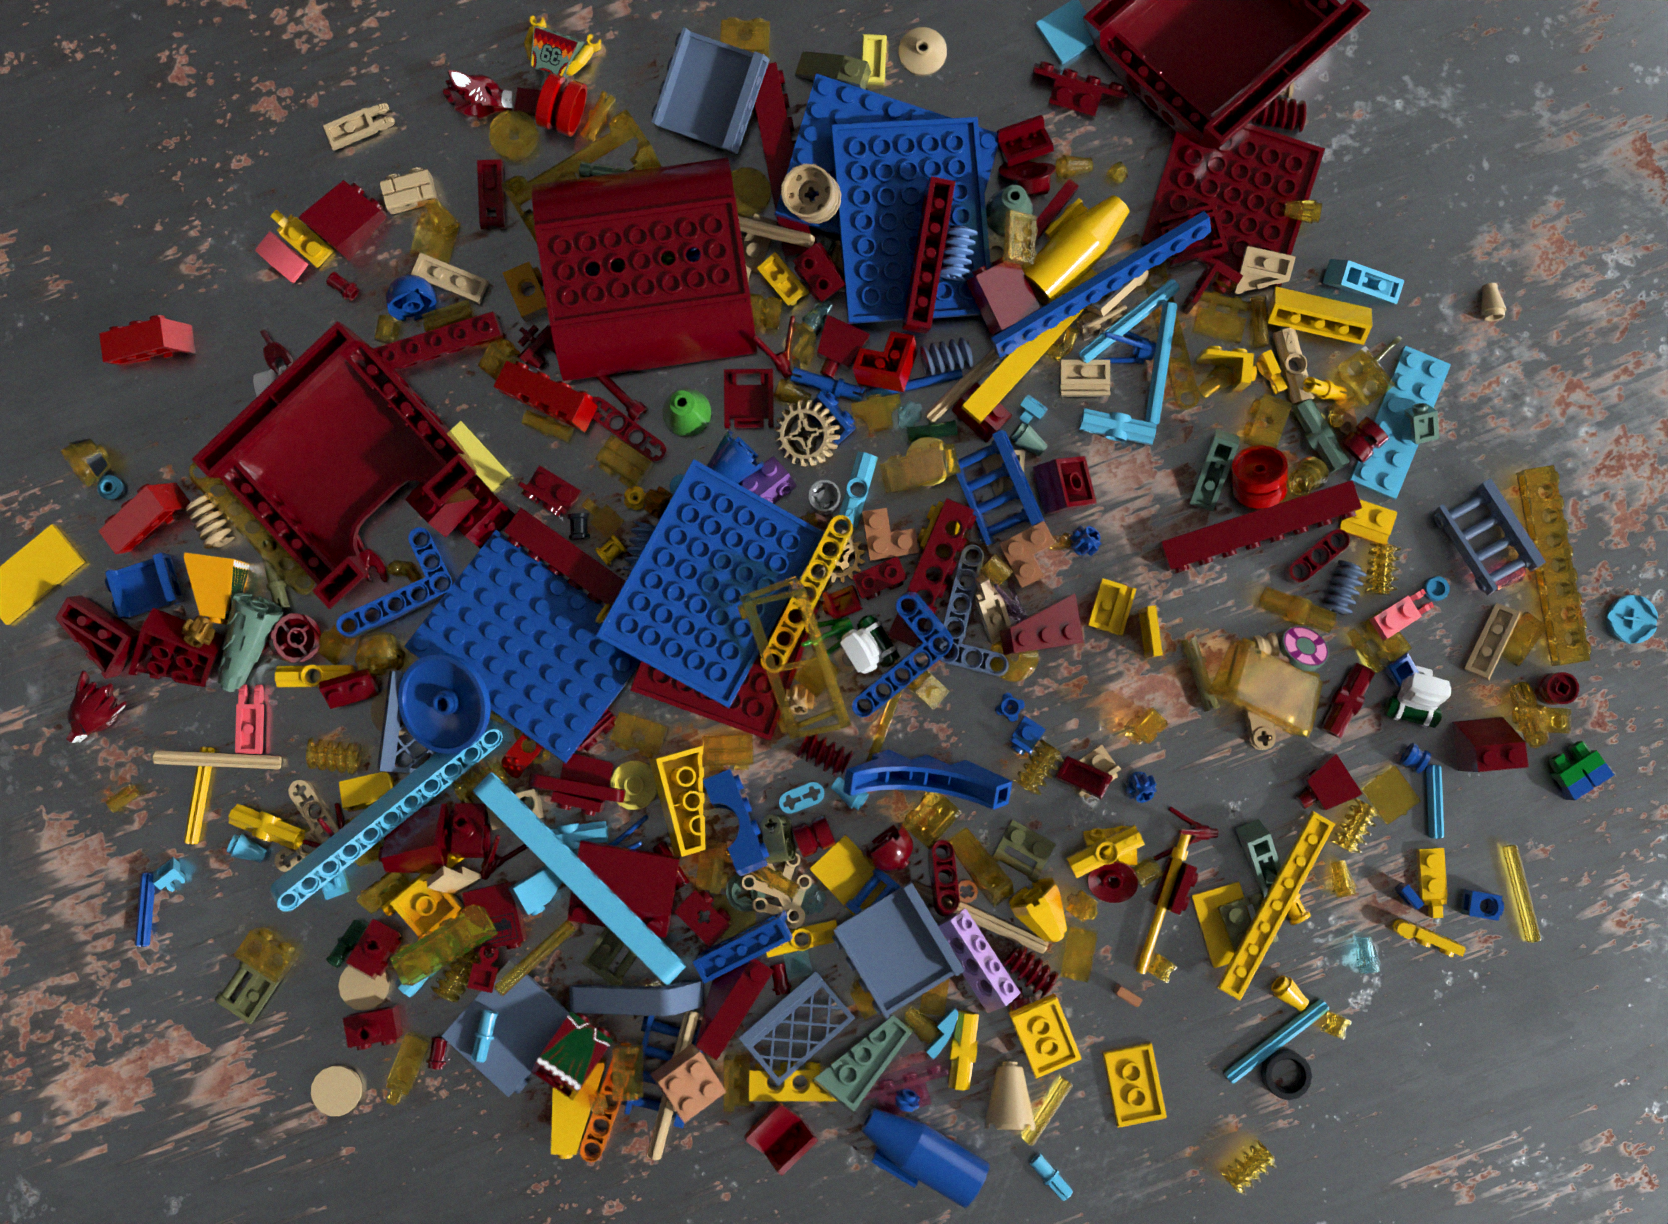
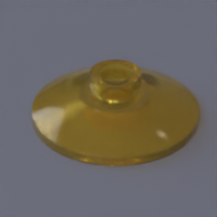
[990,641,1039,682]

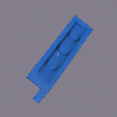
[692,910,793,984]

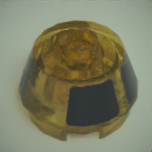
[60,438,111,487]

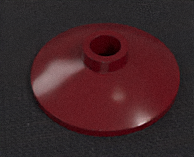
[1088,861,1138,903]

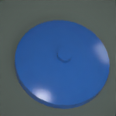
[398,653,491,754]

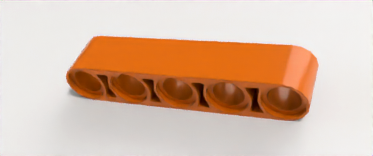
[579,1039,640,1162]

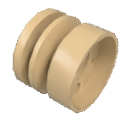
[781,164,841,224]

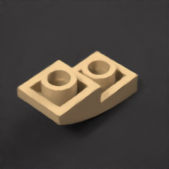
[427,866,481,893]

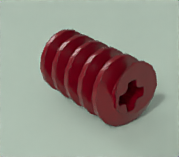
[1252,97,1307,133]
[797,730,854,777]
[1002,945,1058,999]

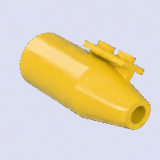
[1022,195,1129,306]

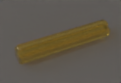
[1022,1077,1073,1146]

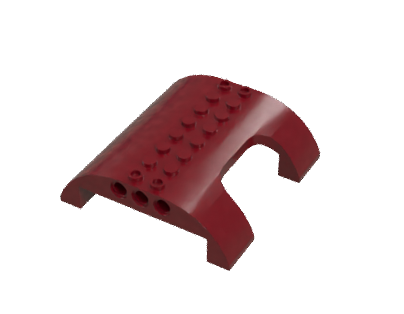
[192,321,477,609]

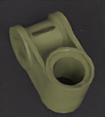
[761,815,796,864]

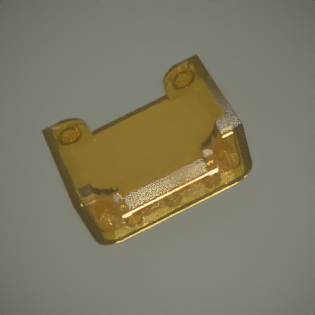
[1207,638,1323,738]

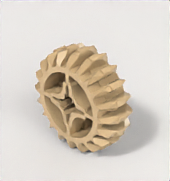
[774,400,841,467]

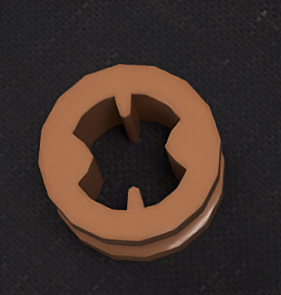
[958,879,978,903]

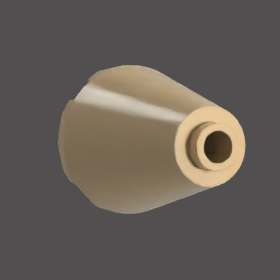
[984,1062,1035,1131]

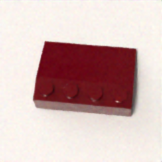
[567,840,680,938]

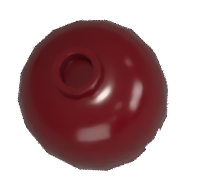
[268,613,321,663]
[863,823,913,871]

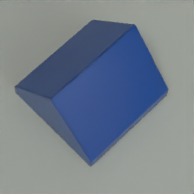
[1385,653,1419,687]

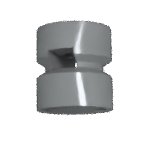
[808,480,841,516]

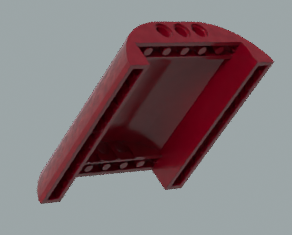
[1083,0,1371,149]

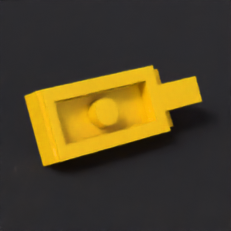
[270,209,334,268]
[1416,847,1448,918]

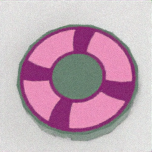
[1279,626,1329,671]

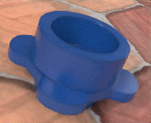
[996,693,1025,722]
[895,1088,920,1112]

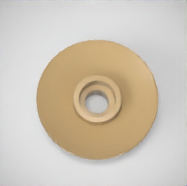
[899,27,947,75]

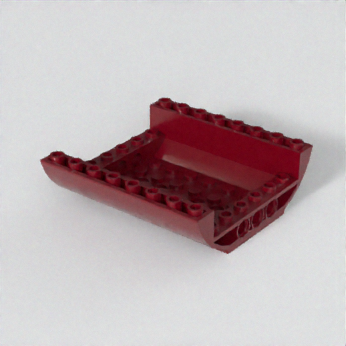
[532,157,757,381]

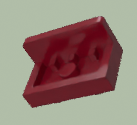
[997,115,1054,167]
[952,382,1012,443]
[853,557,908,600]
[319,669,378,709]
[1152,857,1198,915]

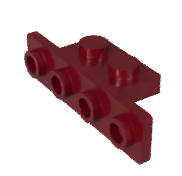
[1033,61,1128,116]

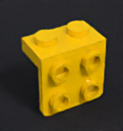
[1196,346,1257,392]

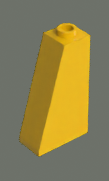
[551,1059,607,1159]

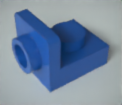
[1008,716,1046,755]

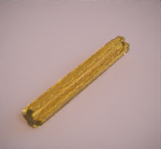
[1503,844,1541,943]
[494,920,576,996]

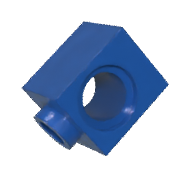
[1461,889,1504,921]

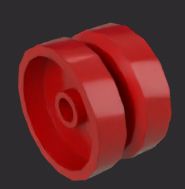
[535,73,587,137]
[1232,445,1288,509]

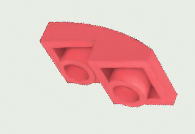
[255,231,309,283]

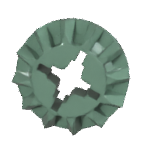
[726,872,766,912]

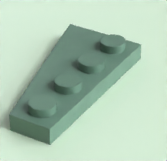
[812,1015,913,1113]

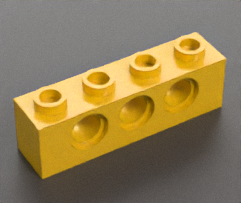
[749,1062,837,1101]

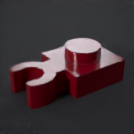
[467,945,499,993]

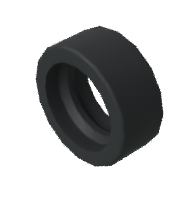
[1261,1049,1312,1100]

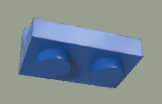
[808,391,857,445]

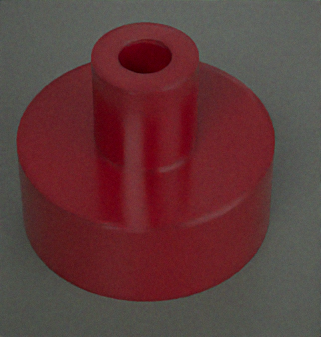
[1007,987,1032,1011]

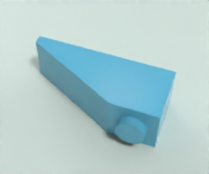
[1323,259,1404,304]
[508,849,579,916]

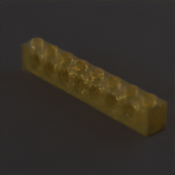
[1516,465,1591,666]

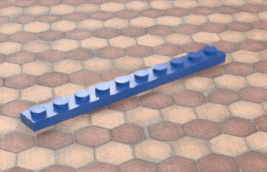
[991,211,1211,358]

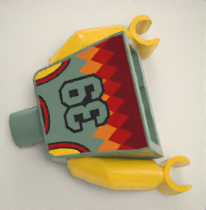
[524,15,601,87]

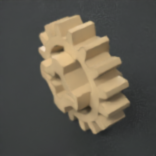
[813,530,865,584]

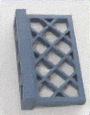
[377,671,437,773]
[739,971,855,1086]

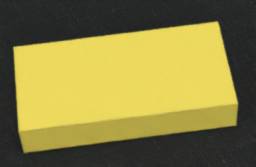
[861,34,887,86]

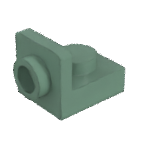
[1404,403,1440,444]

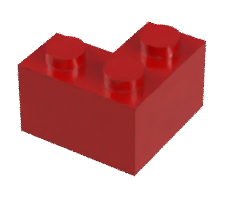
[853,331,918,393]

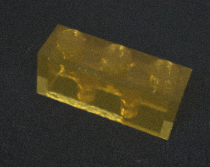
[879,441,961,493]

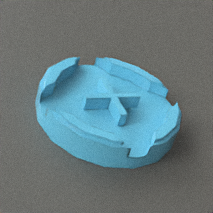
[1606,595,1658,644]

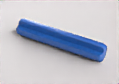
[134,872,155,947]

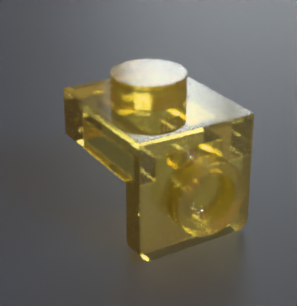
[477,338,520,380]
[906,671,950,710]

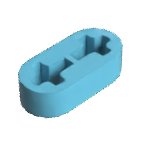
[779,782,824,814]

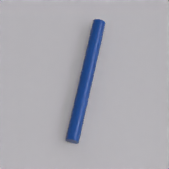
[865,369,963,399]

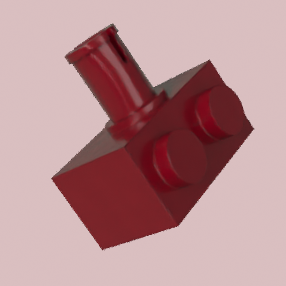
[447,803,489,858]
[346,918,402,980]
[343,1005,403,1051]

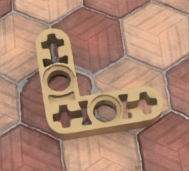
[274,780,339,872]

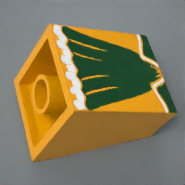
[184,552,250,625]

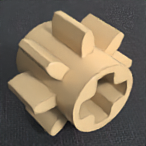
[784,684,815,715]

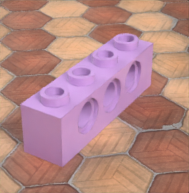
[938,908,1020,1013]

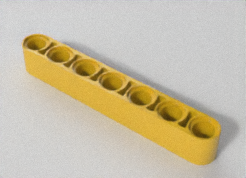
[761,515,853,673]

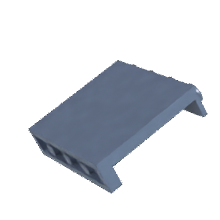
[651,27,770,154]
[832,881,965,1019]
[442,957,570,1097]

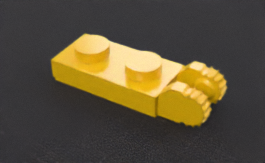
[1392,918,1466,957]

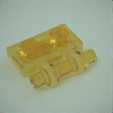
[1192,291,1251,344]
[1347,609,1412,673]

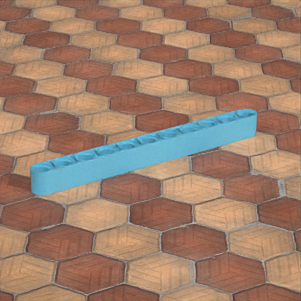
[270,719,503,911]
[473,772,686,985]

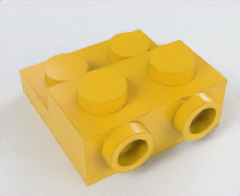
[390,873,464,942]

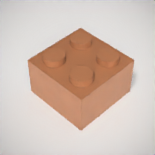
[650,1044,726,1123]

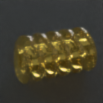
[1365,543,1401,596]
[306,737,362,774]
[1013,739,1064,795]
[452,759,509,803]
[1331,798,1382,853]
[430,944,481,1002]
[1220,1140,1278,1196]

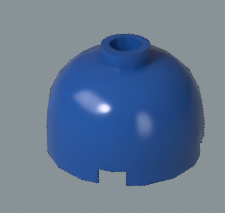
[386,274,437,321]

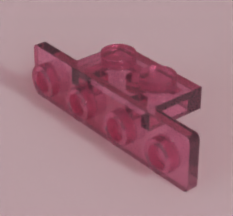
[861,1064,949,1115]

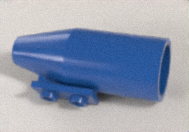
[861,1108,990,1208]

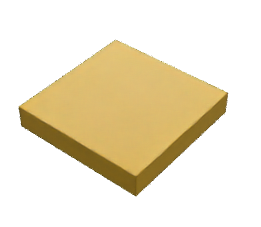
[1138,605,1163,658]

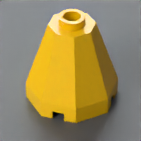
[1009,877,1067,943]

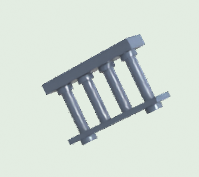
[1434,478,1546,596]

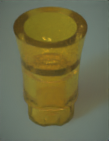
[1286,457,1329,497]

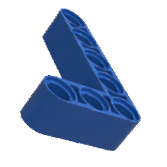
[336,527,453,639]
[852,591,953,717]

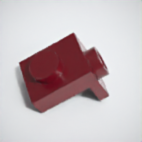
[821,585,863,620]

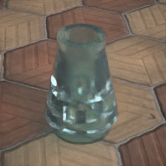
[801,300,833,336]
[1356,937,1382,974]

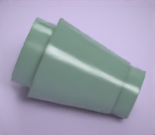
[1010,422,1048,457]

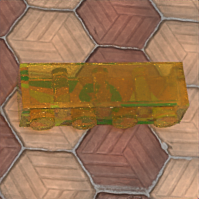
[390,905,498,986]

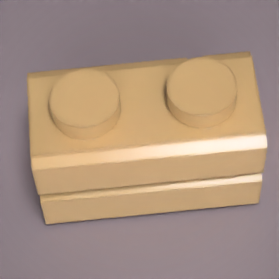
[379,167,438,215]

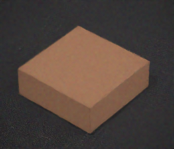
[1113,983,1143,1007]

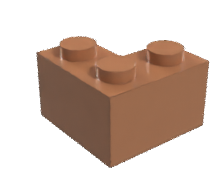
[862,508,919,563]
[999,521,1056,588]

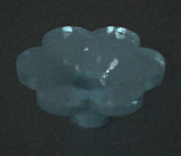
[898,401,922,430]
[801,884,826,915]

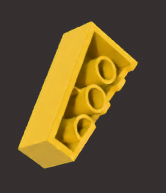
[649,746,705,857]

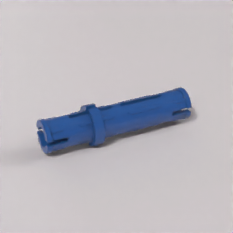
[790,367,865,403]

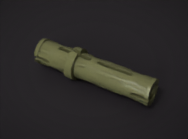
[257,536,290,609]
[1181,636,1220,712]

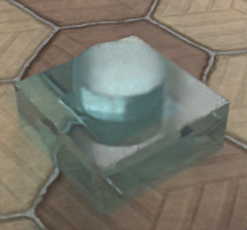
[783,949,813,979]

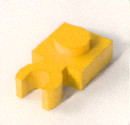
[1257,350,1287,395]

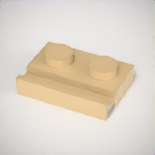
[1060,360,1110,397]

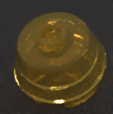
[355,632,405,676]

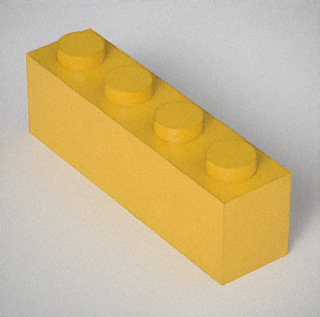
[1268,287,1372,345]

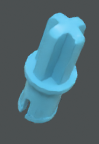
[471,1010,498,1062]
[1029,1153,1073,1201]

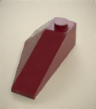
[695,958,774,1061]

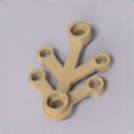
[740,839,812,929]

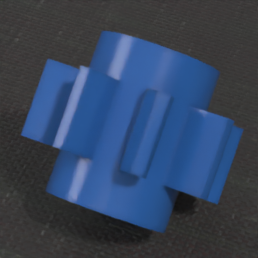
[1070,525,1101,556]
[1125,771,1157,803]

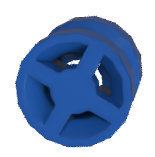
[1400,743,1431,774]

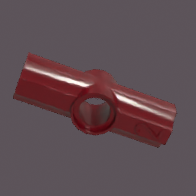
[1321,663,1375,738]

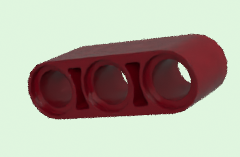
[1284,529,1350,584]
[928,840,960,916]

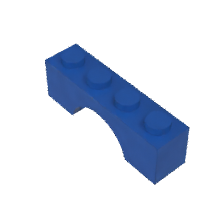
[703,769,769,876]

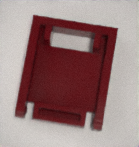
[1158,203,1228,267]
[724,369,774,429]

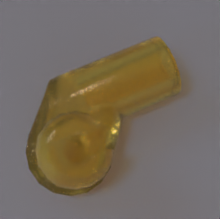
[1048,327,1079,360]
[1328,396,1358,427]
[1049,533,1073,551]
[387,560,423,584]

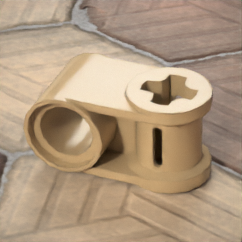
[1244,702,1276,750]

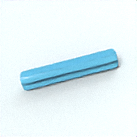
[1426,765,1444,839]

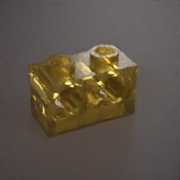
[1337,346,1395,406]
[234,927,299,983]

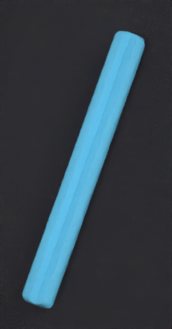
[1079,279,1180,363]
[1145,302,1177,424]
[1224,999,1329,1084]

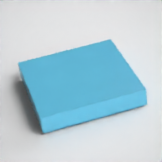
[1035,0,1095,65]

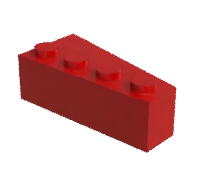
[493,360,598,432]

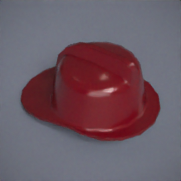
[998,161,1056,195]

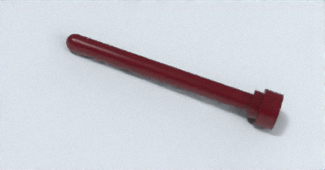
[596,375,648,422]

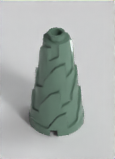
[218,593,283,692]

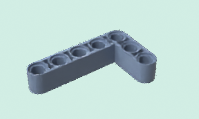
[938,545,1009,677]
[569,979,704,1016]

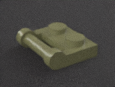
[991,819,1056,883]
[1218,892,1279,953]
[581,927,637,985]
[214,956,280,1025]

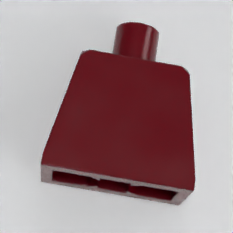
[817,315,870,379]
[1296,753,1363,810]

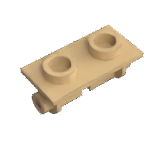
[1076,301,1127,341]

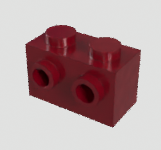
[793,242,845,302]

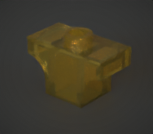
[851,394,901,434]

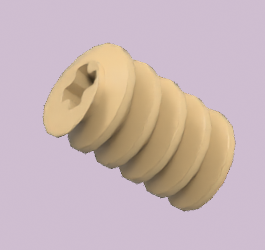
[186,493,235,549]

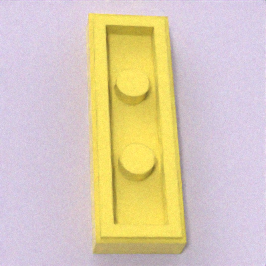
[450,421,512,492]

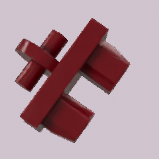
[518,325,555,369]

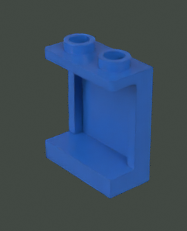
[105,552,185,619]

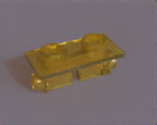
[422,299,475,332]
[356,872,411,914]

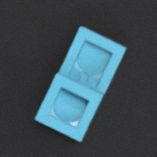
[925,1005,958,1059]

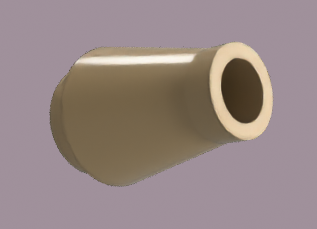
[1481,283,1507,321]

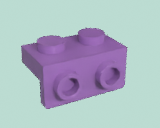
[738,456,796,504]

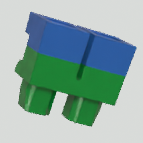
[1549,741,1614,801]

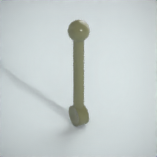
[1362,335,1402,374]

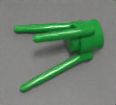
[801,617,854,665]

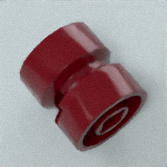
[1340,416,1389,464]
[1534,672,1579,705]
[792,815,836,858]

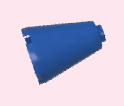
[707,431,764,484]

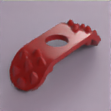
[501,734,543,779]

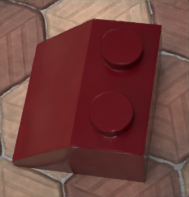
[1033,456,1097,515]
[405,482,479,537]

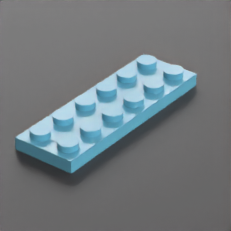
[1348,346,1451,500]

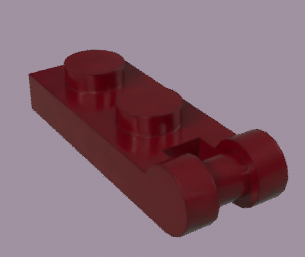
[477,159,506,229]

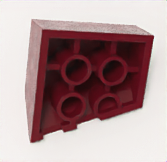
[128,608,225,687]

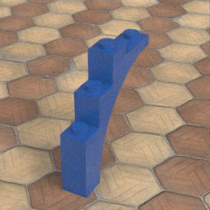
[843,749,1012,810]

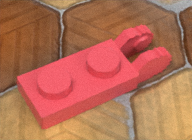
[1369,589,1434,641]
[235,684,264,754]

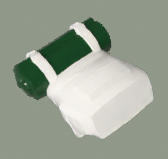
[833,614,900,675]
[1384,665,1451,728]

